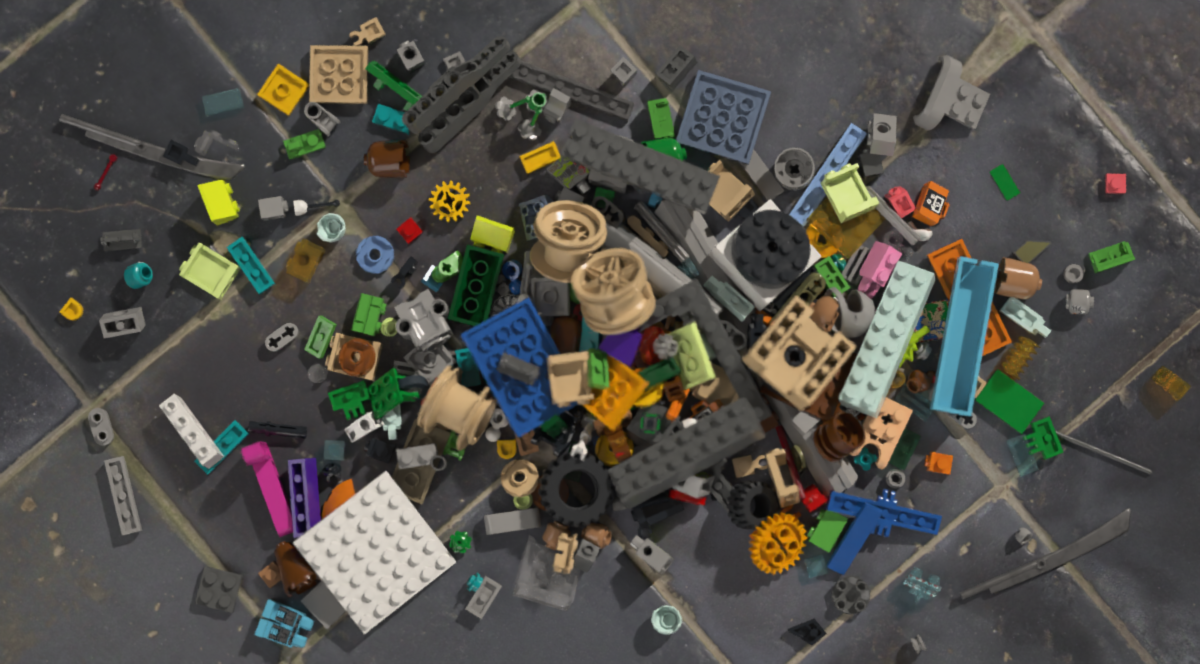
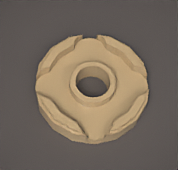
[501,459,539,497]

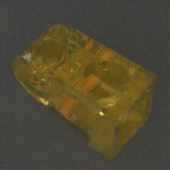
[1152,366,1191,402]

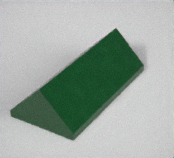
[448,245,504,327]

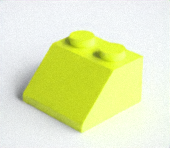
[198,180,240,225]
[470,216,515,254]

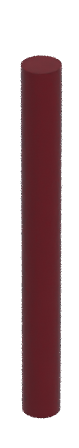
[775,425,806,500]

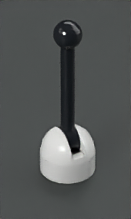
[294,199,340,216]

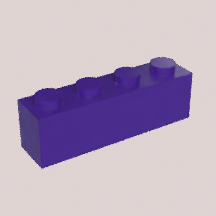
[288,458,321,537]

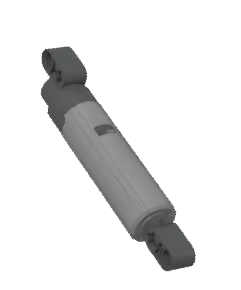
[591,196,747,350]

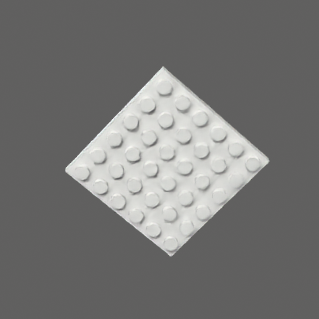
[293,471,456,634]

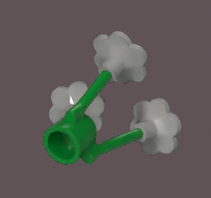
[495,90,548,141]

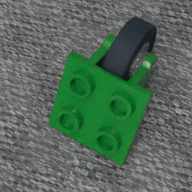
[368,368,429,420]

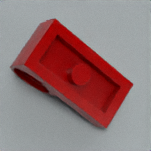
[801,484,827,513]

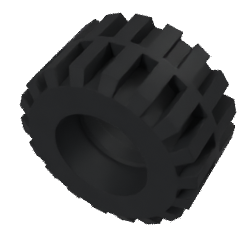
[726,481,779,530]

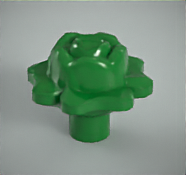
[449,531,472,553]

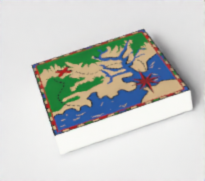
[914,299,949,343]

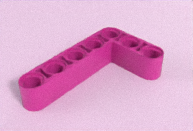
[241,442,293,537]

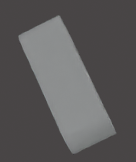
[484,508,542,535]

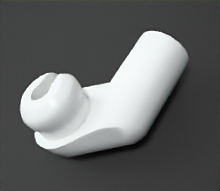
[907,221,932,241]

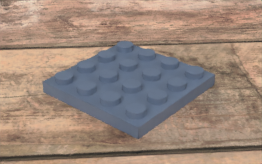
[676,70,771,165]

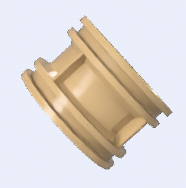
[572,248,656,334]

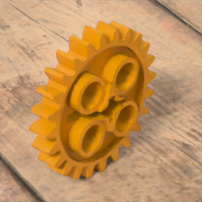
[749,513,807,575]

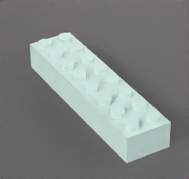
[839,260,935,418]

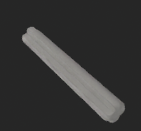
[866,186,920,245]
[635,201,689,263]

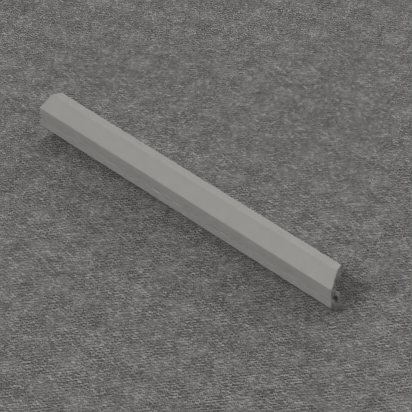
[655,199,858,496]

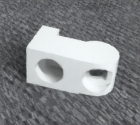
[344,411,385,443]

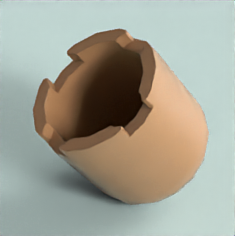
[994,257,1042,299]

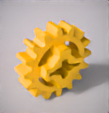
[429,180,471,223]

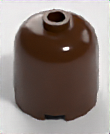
[364,139,410,178]
[549,313,582,355]

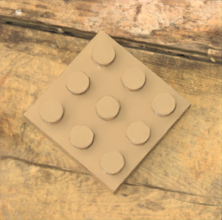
[309,45,368,104]

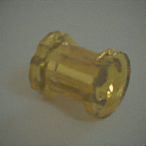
[890,370,905,388]

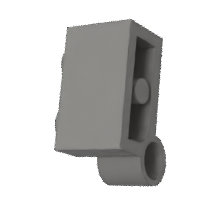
[397,444,447,471]

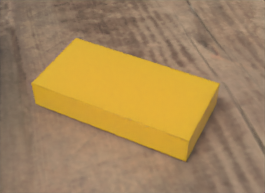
[519,141,561,174]

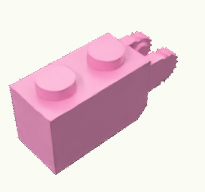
[858,241,902,298]

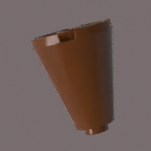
[274,541,321,597]

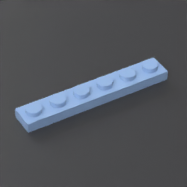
[789,123,867,228]

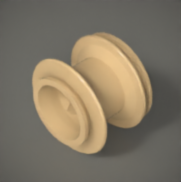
[530,200,607,283]
[418,365,497,450]

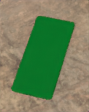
[990,164,1020,200]

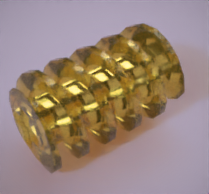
[1001,336,1040,380]

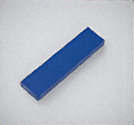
[826,502,883,575]

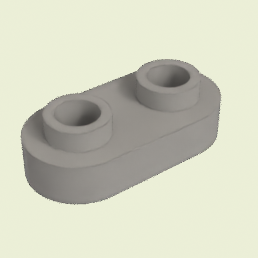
[88,408,114,446]

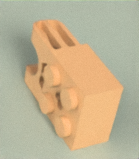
[850,397,913,470]

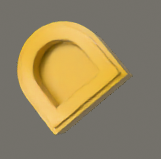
[59,297,83,321]
[497,440,517,459]

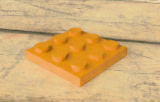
[582,354,649,431]

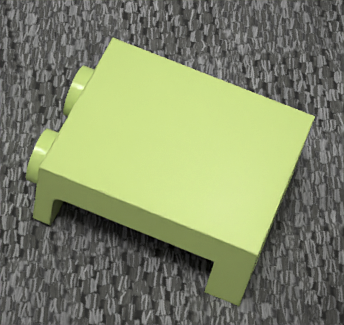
[820,163,879,223]
[179,242,241,300]

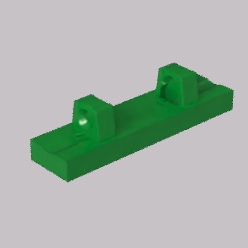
[365,61,422,111]

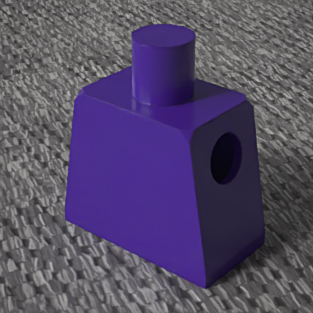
[598,326,644,367]

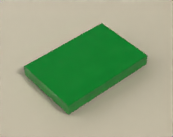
[975,369,1044,434]

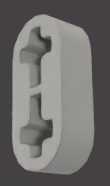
[265,323,299,352]

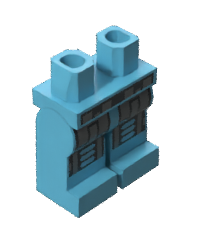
[254,599,314,648]

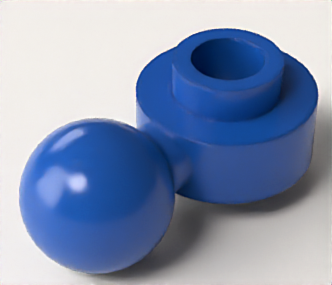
[502,260,523,295]

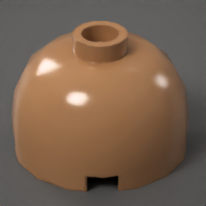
[810,296,840,333]

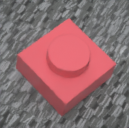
[1105,174,1126,194]

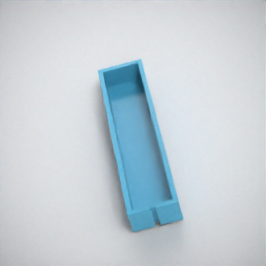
[930,256,999,417]

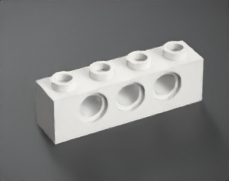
[159,394,224,468]

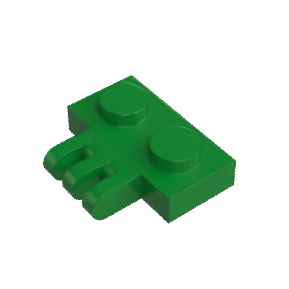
[328,380,370,421]
[1023,416,1064,460]

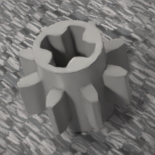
[653,335,678,359]

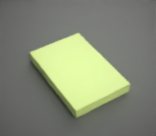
[667,323,715,390]

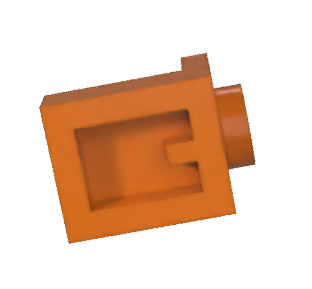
[924,452,953,475]

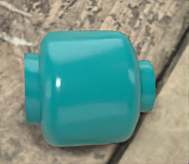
[124,262,153,289]

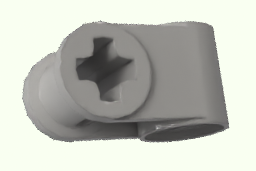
[304,102,341,136]

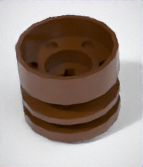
[813,411,866,462]

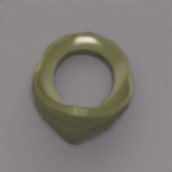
[791,445,806,471]

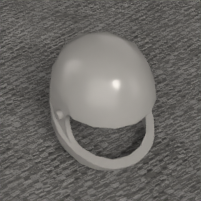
[824,287,875,338]

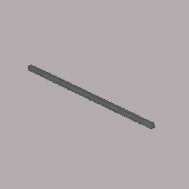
[1056,431,1153,474]

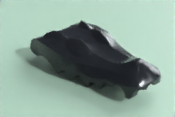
[530,404,584,458]

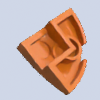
[322,479,356,519]

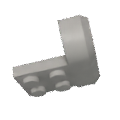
[913,55,990,130]

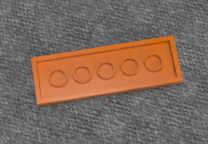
[927,239,1012,356]

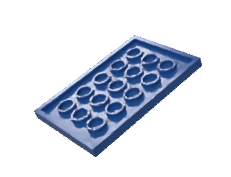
[460,297,578,438]

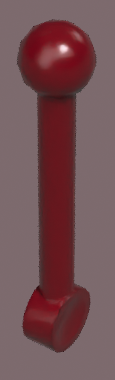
[94,154,117,190]

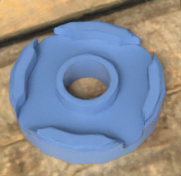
[356,236,394,274]

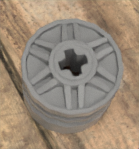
[774,147,815,191]

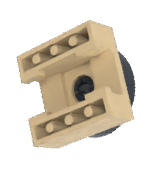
[742,296,856,410]

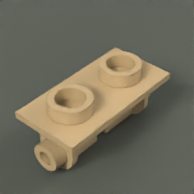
[553,533,578,574]

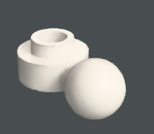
[485,408,509,442]

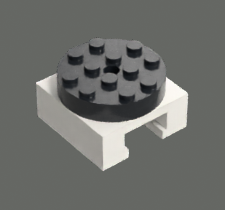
[708,199,822,312]

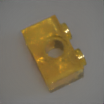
[285,238,326,284]

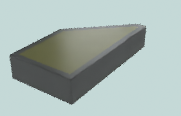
[1012,240,1052,264]

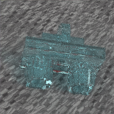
[903,567,941,602]

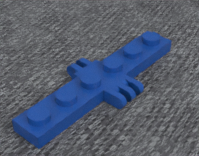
[826,489,942,537]

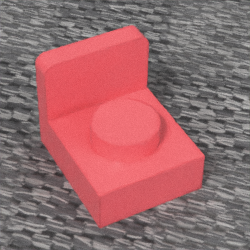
[885,186,916,218]

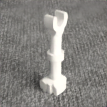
[571,413,598,460]

